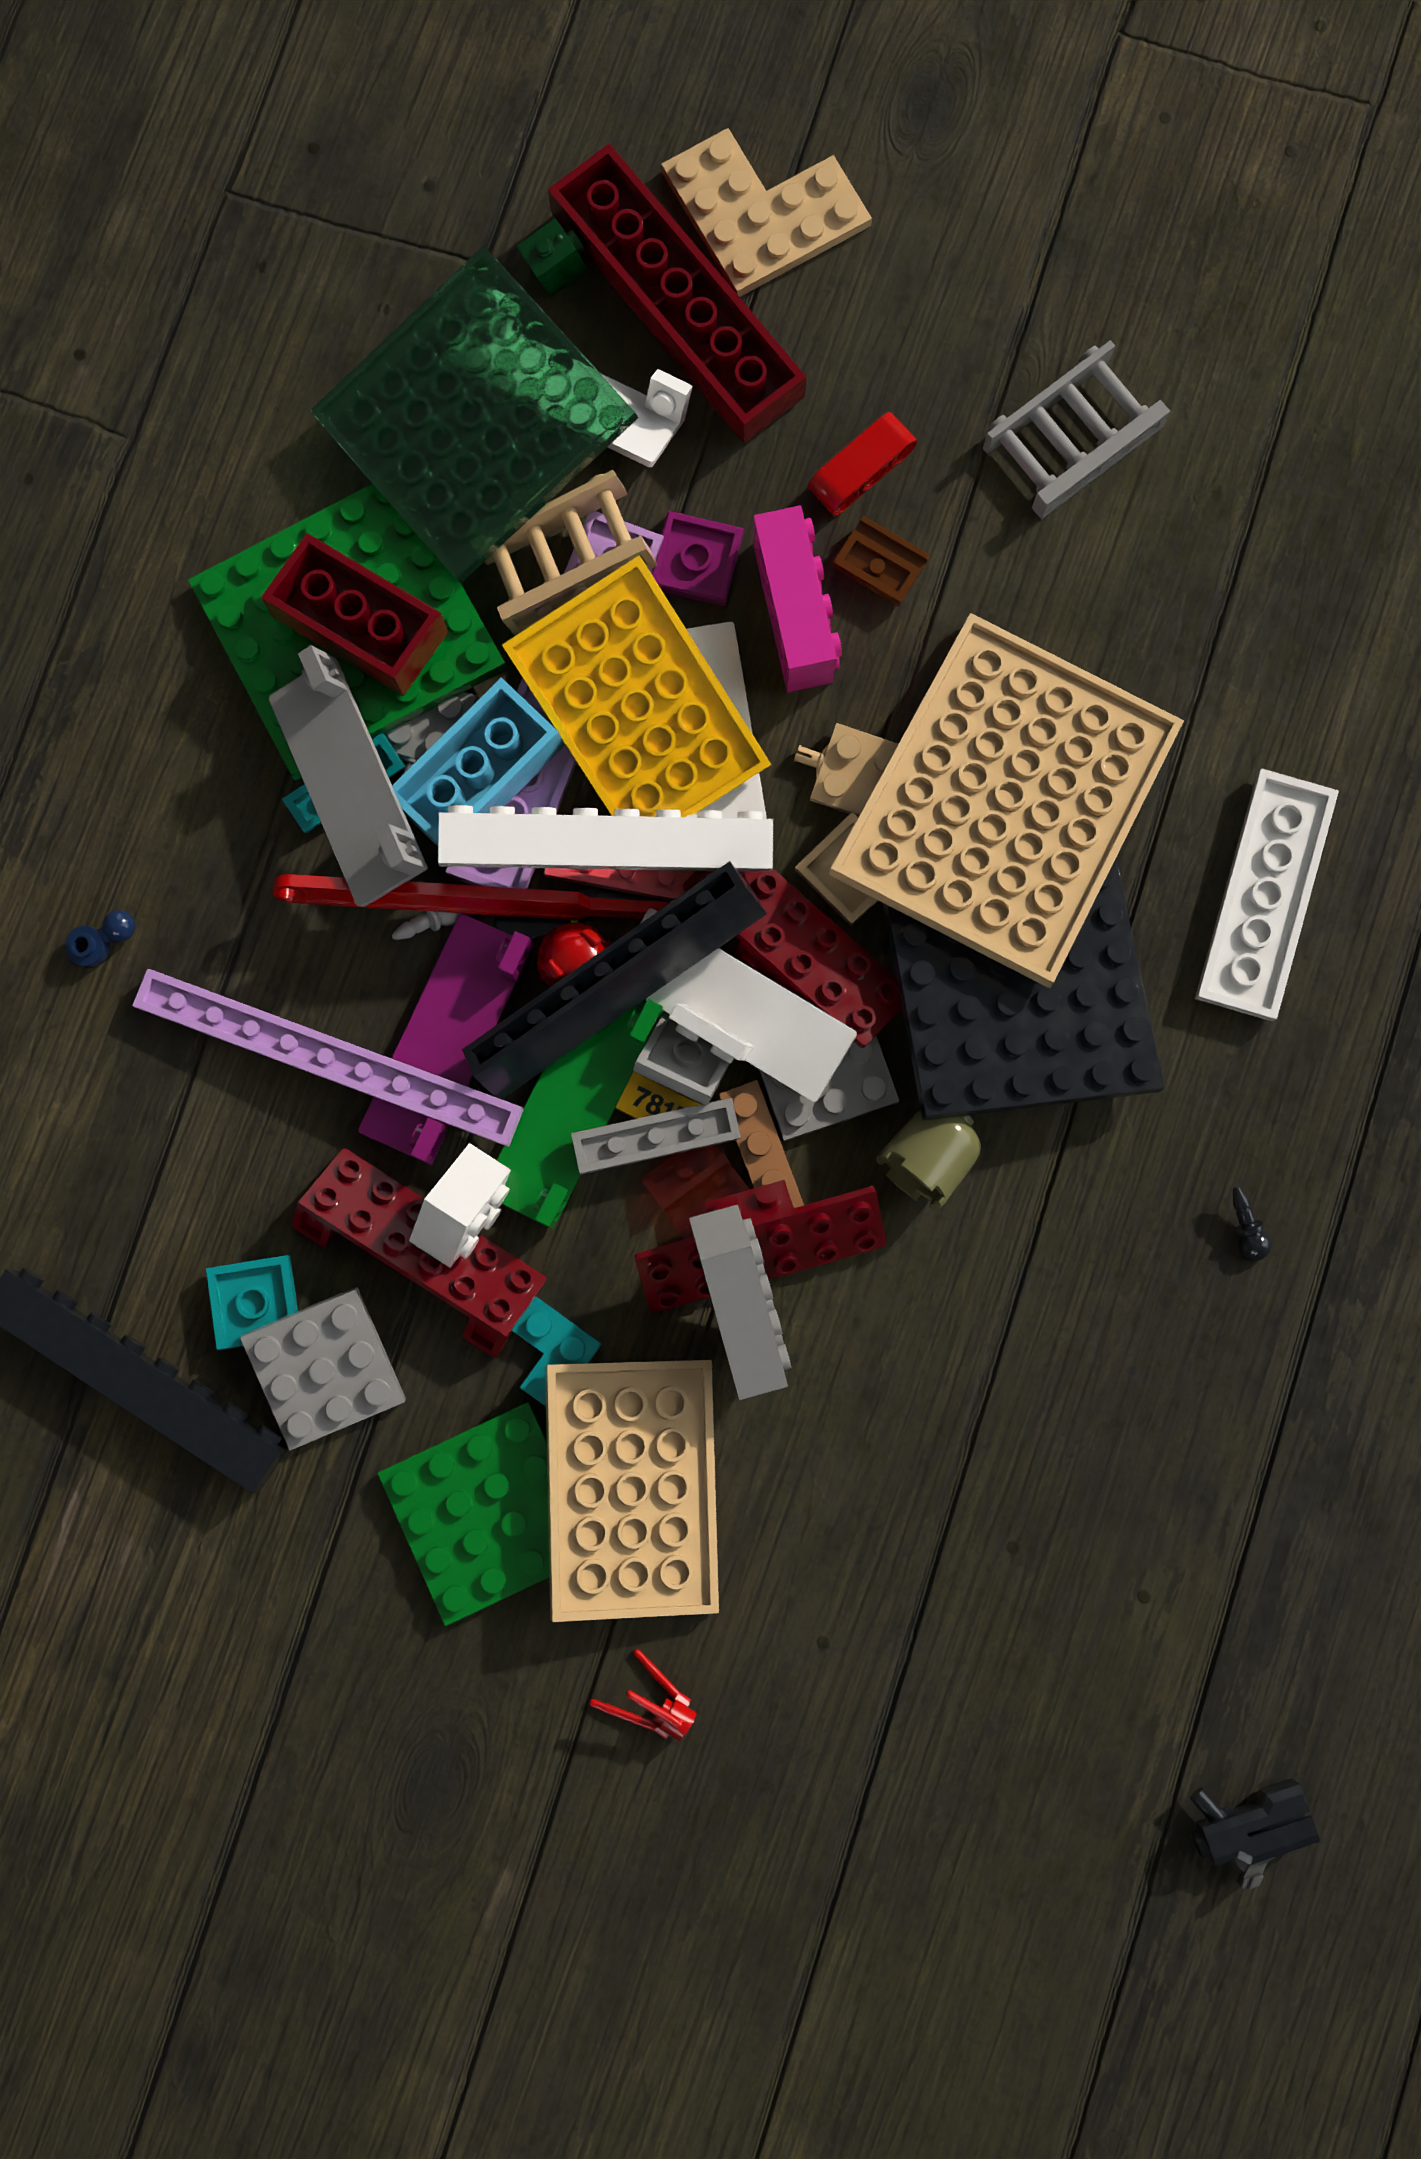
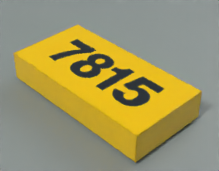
[615,1072,700,1119]

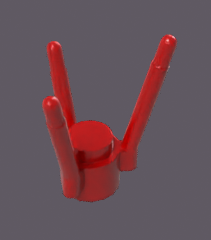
[589,1649,697,1742]

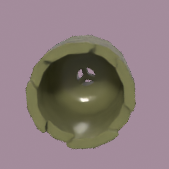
[876,1109,981,1210]

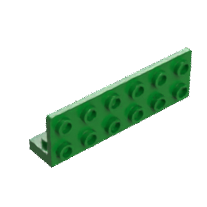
[497,999,664,1229]

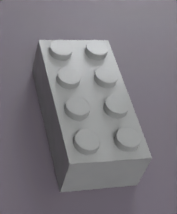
[689,1204,792,1400]

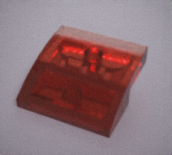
[640,1145,750,1239]

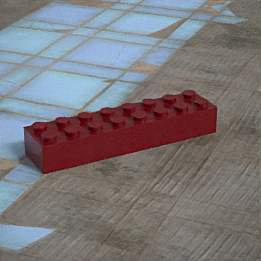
[548,143,807,443]

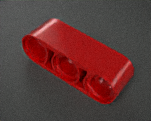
[807,412,918,516]

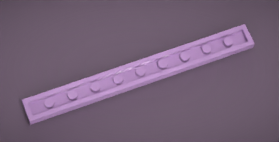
[132,969,524,1147]

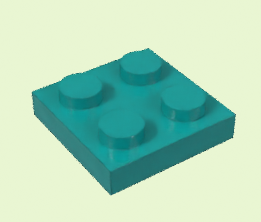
[206,1255,298,1350]

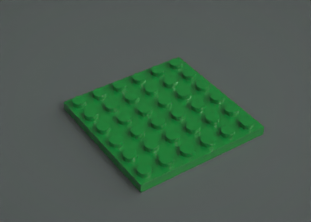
[188,470,507,781]

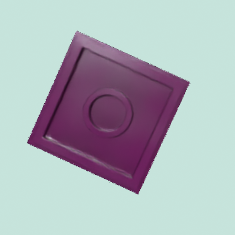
[651,510,744,607]

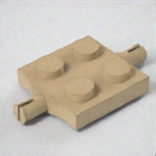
[794,723,898,817]

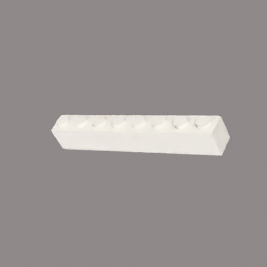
[438,805,773,872]

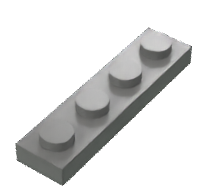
[571,1098,741,1175]

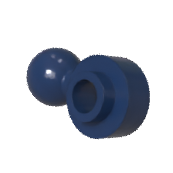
[65,910,135,968]

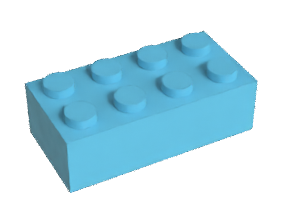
[392,677,565,846]

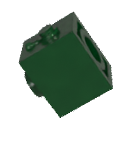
[517,218,589,297]

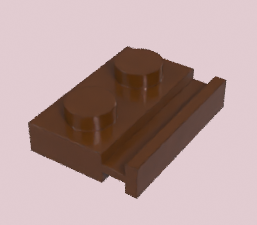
[832,515,931,607]

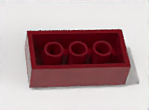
[261,533,448,697]

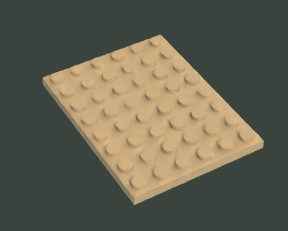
[828,613,1184,988]

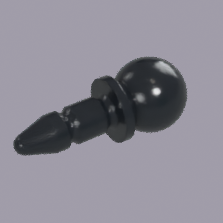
[1233,1187,1272,1261]

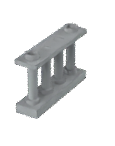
[983,340,1171,520]

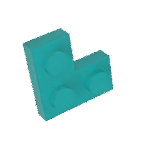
[512,1296,602,1406]

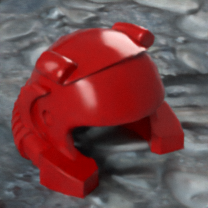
[537,923,612,987]

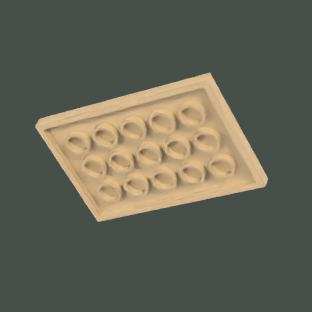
[545,1360,719,1622]

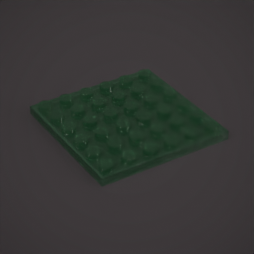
[310,245,639,583]

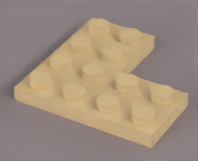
[661,128,872,297]

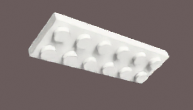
[1195,768,1339,1022]

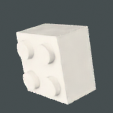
[409,1143,511,1268]

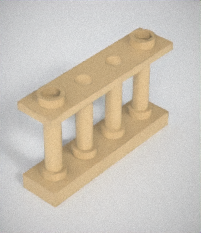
[471,470,658,636]

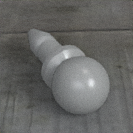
[392,911,462,940]

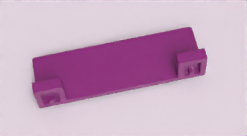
[359,914,534,1166]

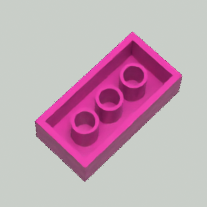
[752,505,842,693]

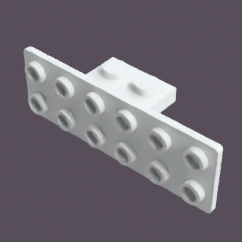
[640,908,857,1102]

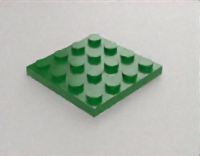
[378,1402,549,1626]

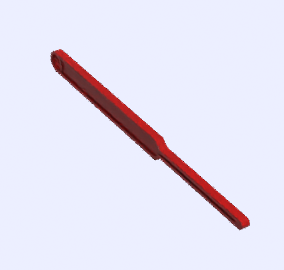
[273,874,670,920]

